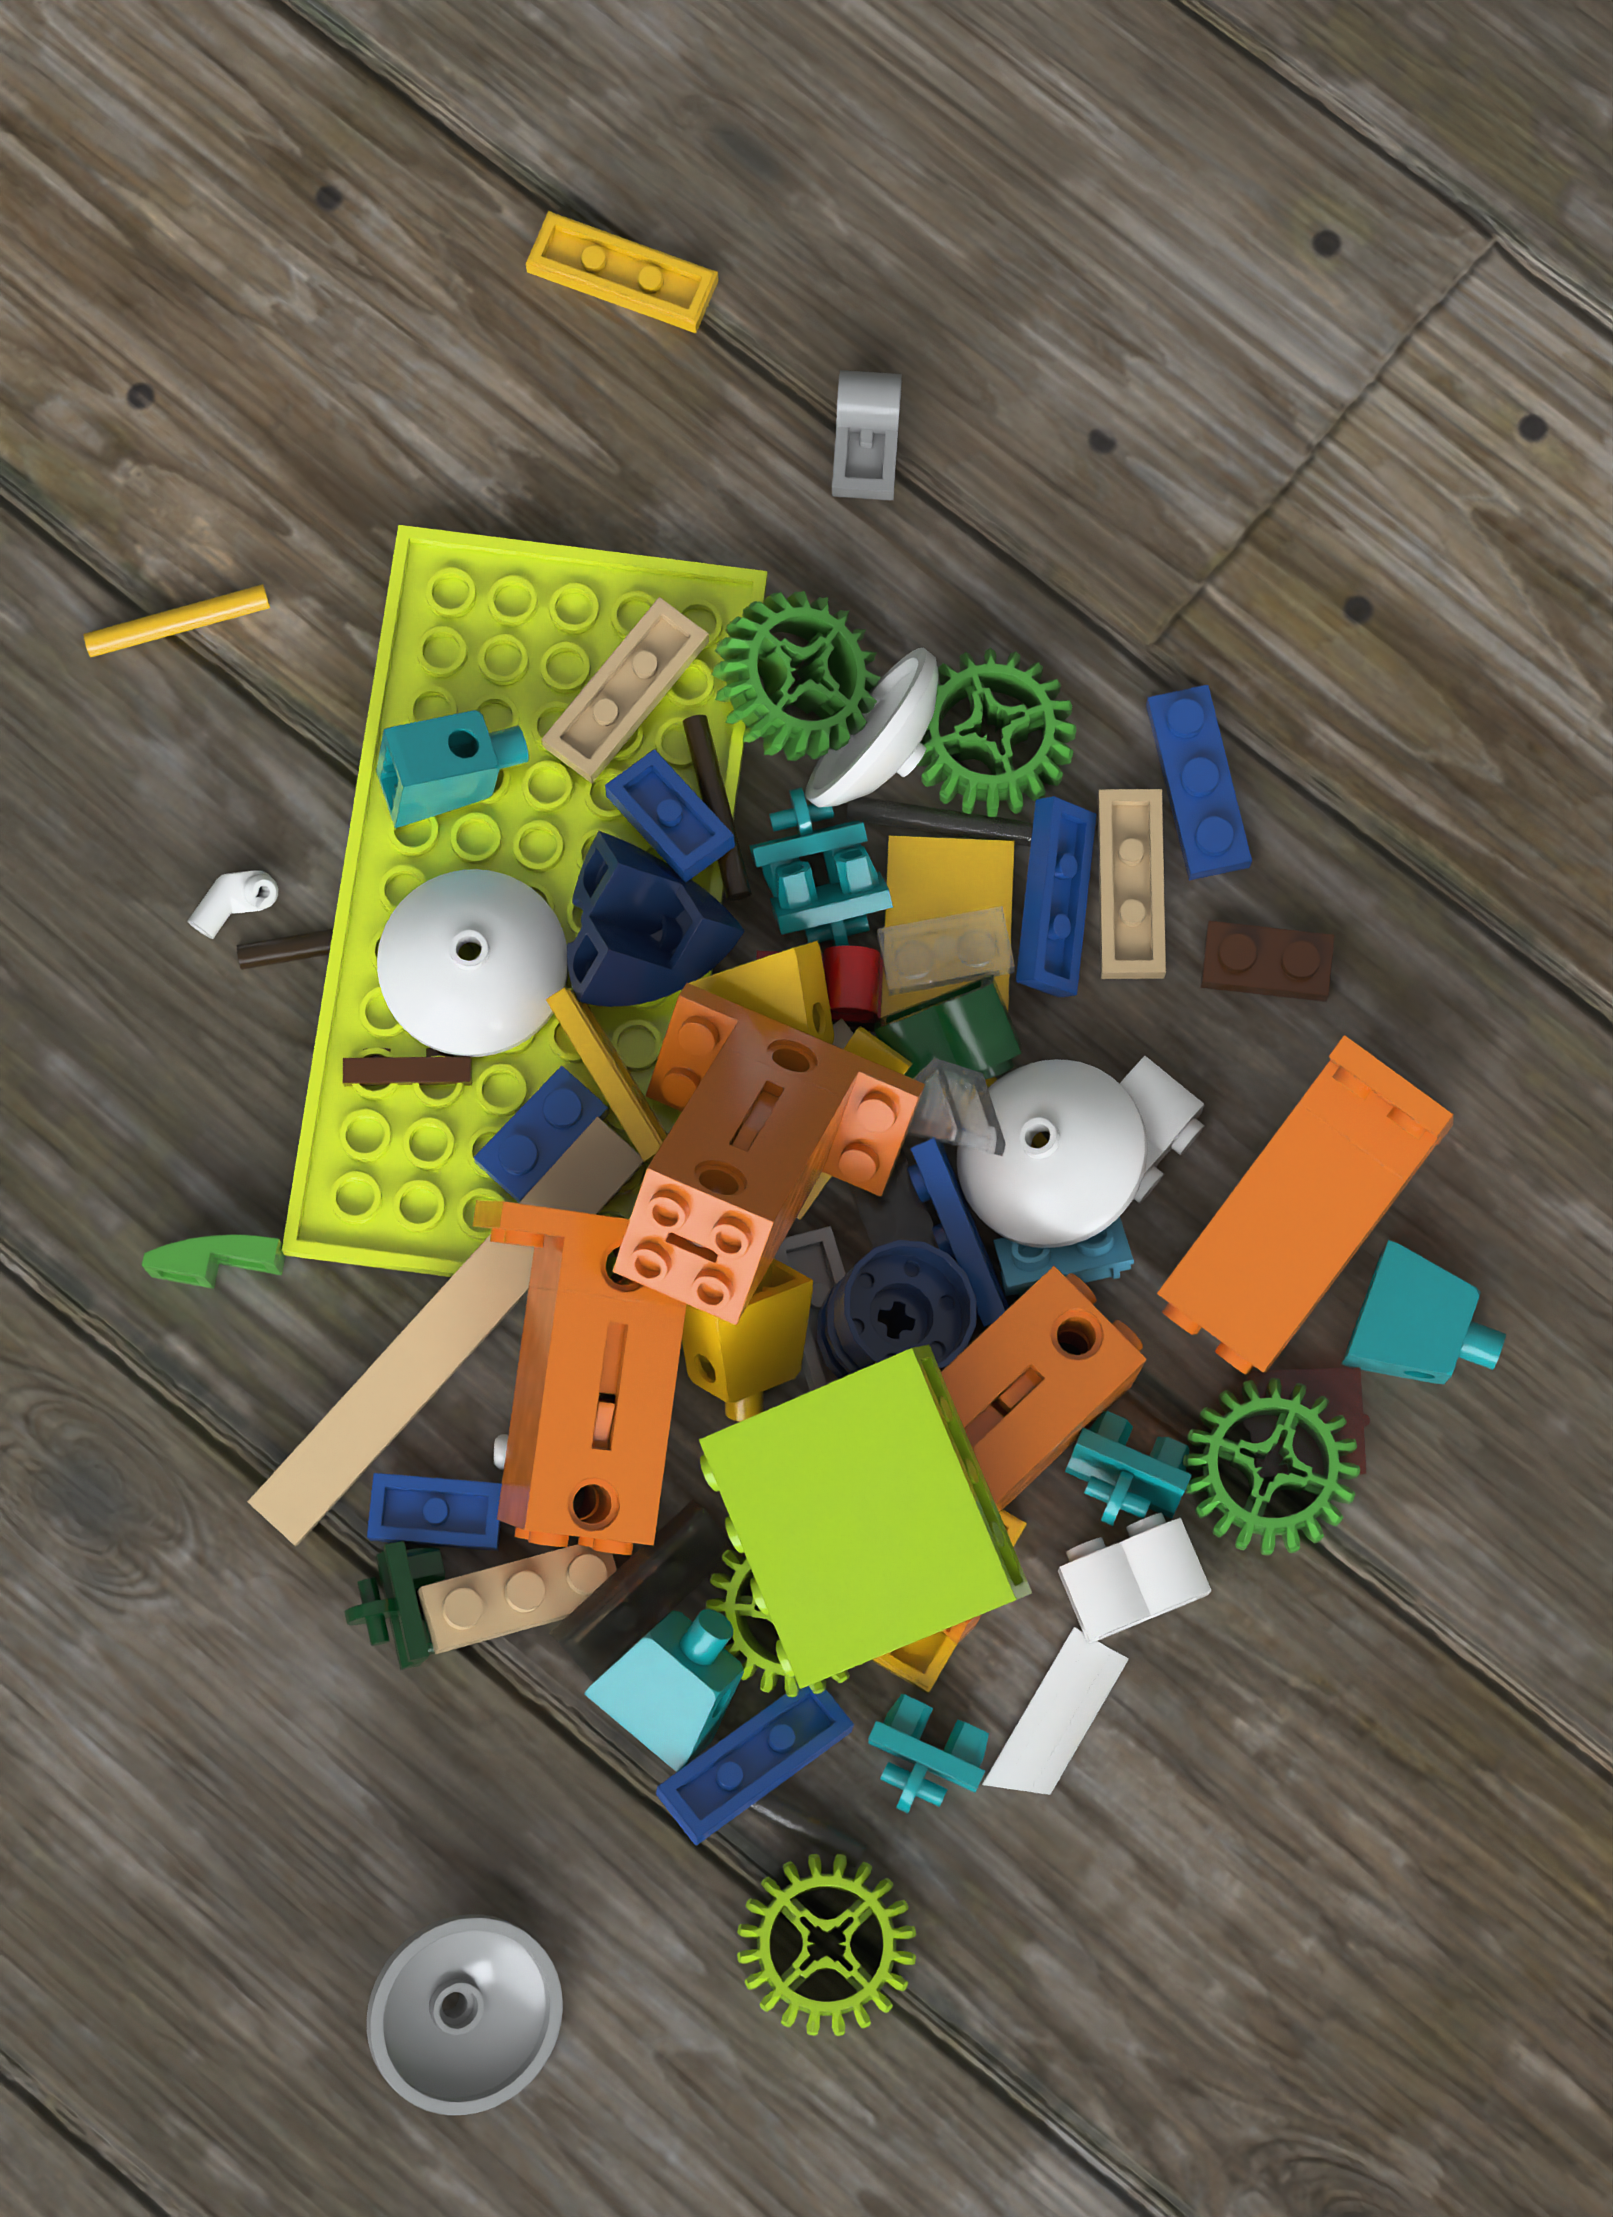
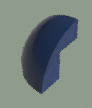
[567,831,745,1007]

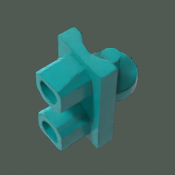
[749,787,868,897]
[770,846,893,947]
[1065,1411,1191,1526]
[868,1694,989,1813]

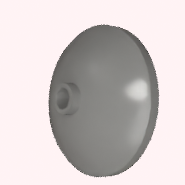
[367,1914,563,2115]

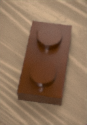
[1200,921,1335,1002]
[343,1048,472,1087]

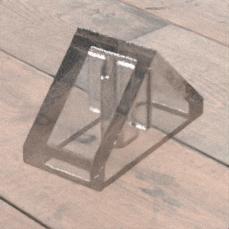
[907,1058,1006,1156]

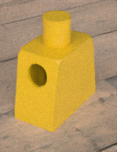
[689,941,834,1044]
[682,1258,813,1422]

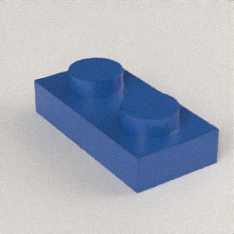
[605,749,735,883]
[473,1066,610,1203]
[367,1473,502,1551]

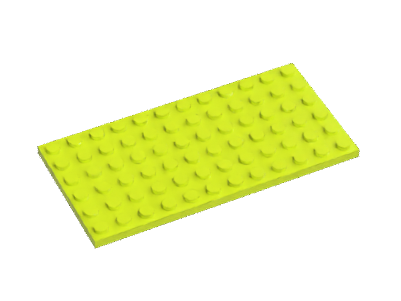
[282,525,768,1278]

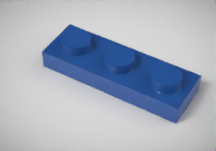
[1146,685,1252,881]
[1016,796,1097,998]
[907,1138,1010,1328]
[656,1686,854,1846]

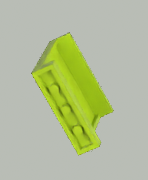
[699,1345,1032,1689]

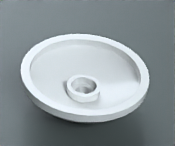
[805,648,938,807]
[377,869,568,1057]
[957,1059,1148,1248]

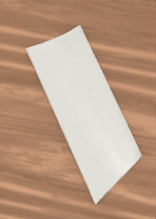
[982,1627,1129,1795]

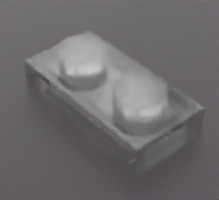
[877,906,1015,996]

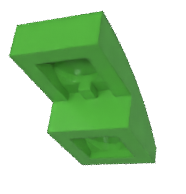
[142,1235,286,1289]

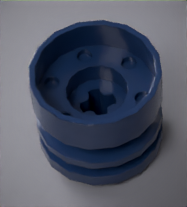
[817,1240,976,1379]

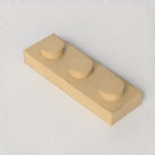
[541,597,709,784]
[1098,789,1166,979]
[417,1544,626,1654]

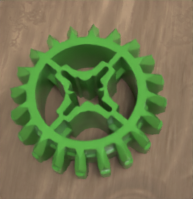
[711,591,881,761]
[916,647,1076,818]
[1183,1378,1360,1555]

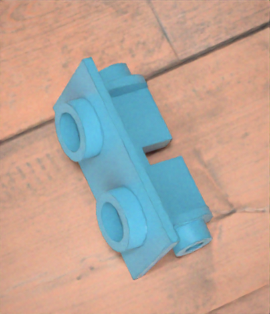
[993,1216,1134,1298]

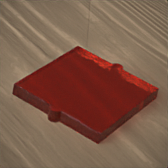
[1243,1367,1370,1478]

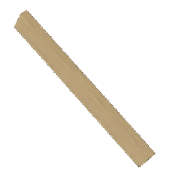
[247,1116,645,1546]

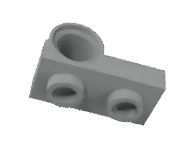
[832,370,902,500]

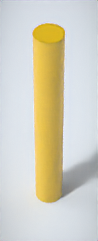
[83,584,270,658]

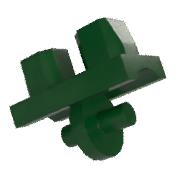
[344,1541,445,1670]

